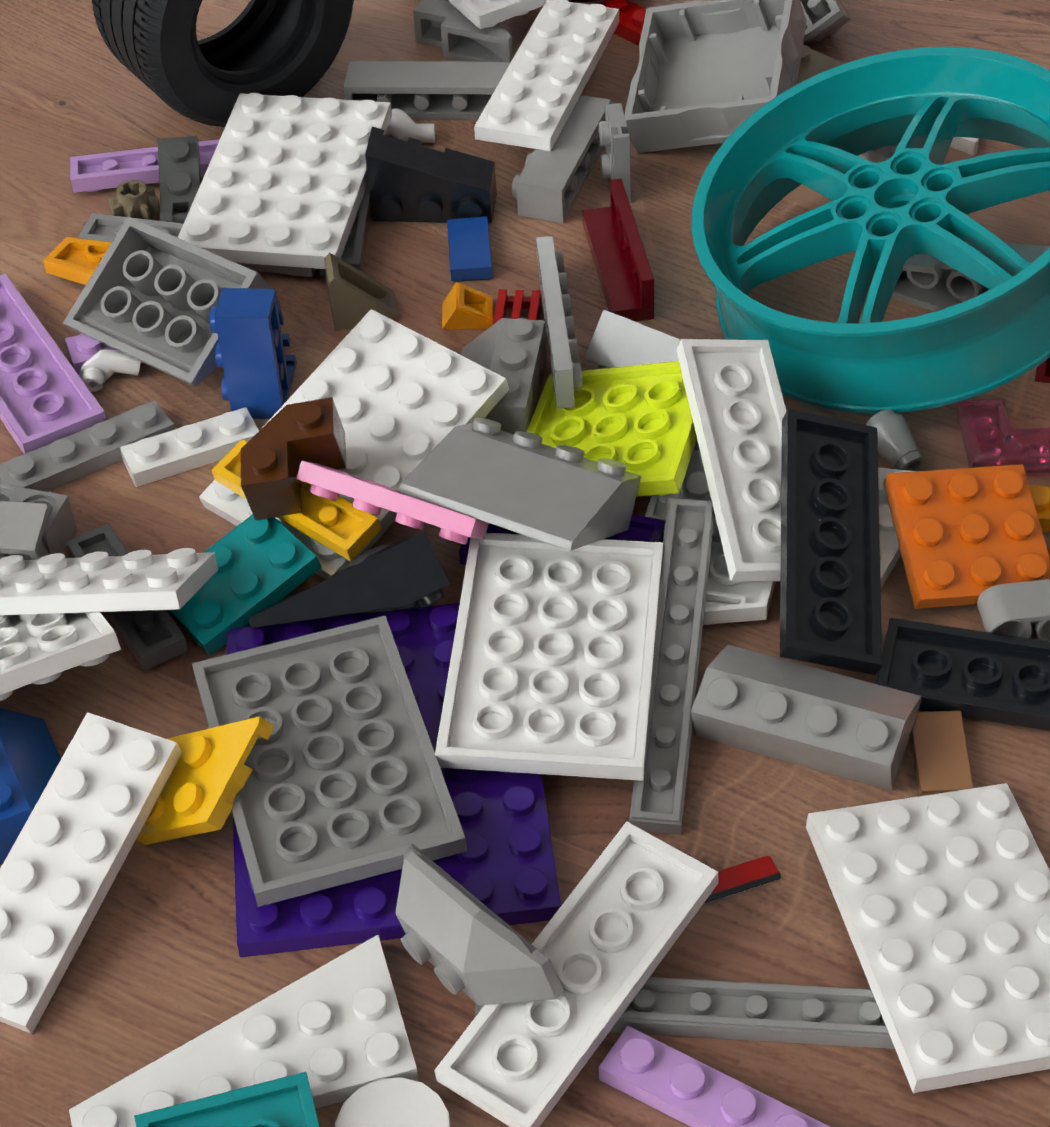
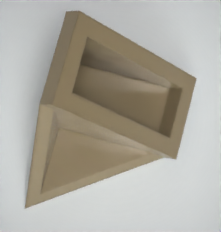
[324,252,399,331]

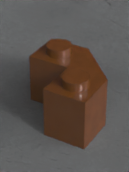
[241,397,346,520]

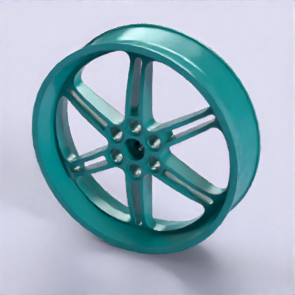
[691,47,1050,414]

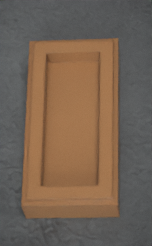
[910,711,974,796]

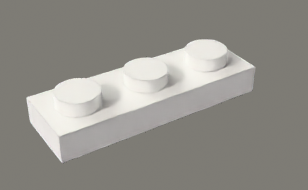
[120,407,259,487]

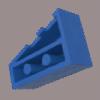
[209,288,297,419]

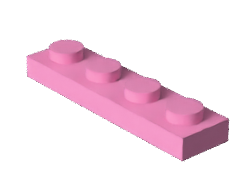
[296,461,489,545]

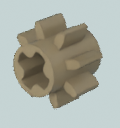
[108,180,160,220]

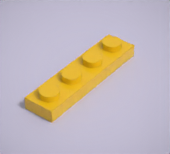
[211,439,382,561]

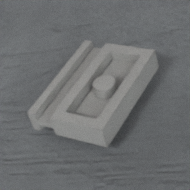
[599,103,631,203]

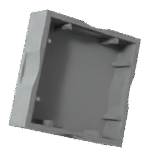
[624,0,807,153]

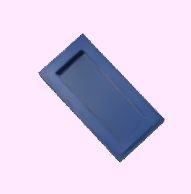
[447,216,493,282]

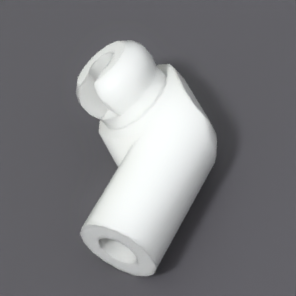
[387,108,436,143]
[79,349,141,392]

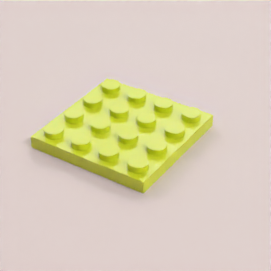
[526,361,697,497]

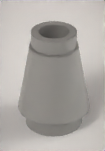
[865,409,925,471]

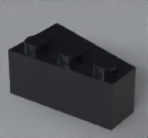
[365,126,497,224]

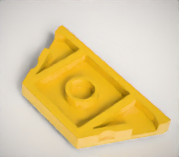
[136,716,273,845]

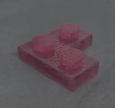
[957,399,1050,473]

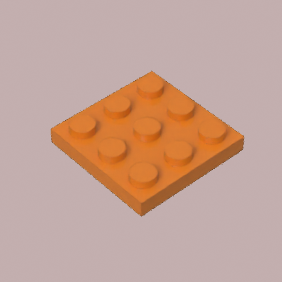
[883,464,1050,609]

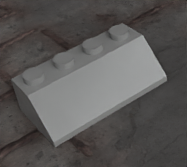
[691,645,922,791]

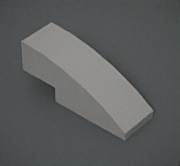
[413,0,513,62]

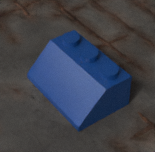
[0,708,61,864]

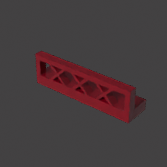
[582,178,654,322]

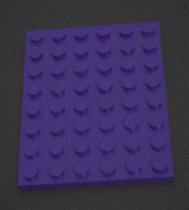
[226,603,561,958]

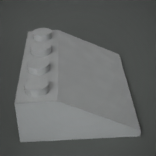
[63,216,279,387]
[399,418,641,551]

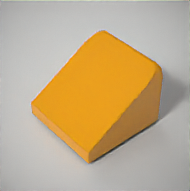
[442,282,493,330]

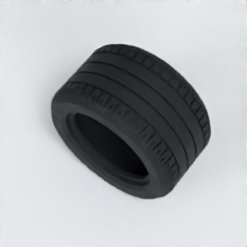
[92,0,354,127]

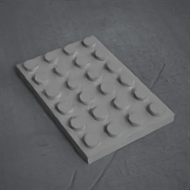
[192,616,467,907]

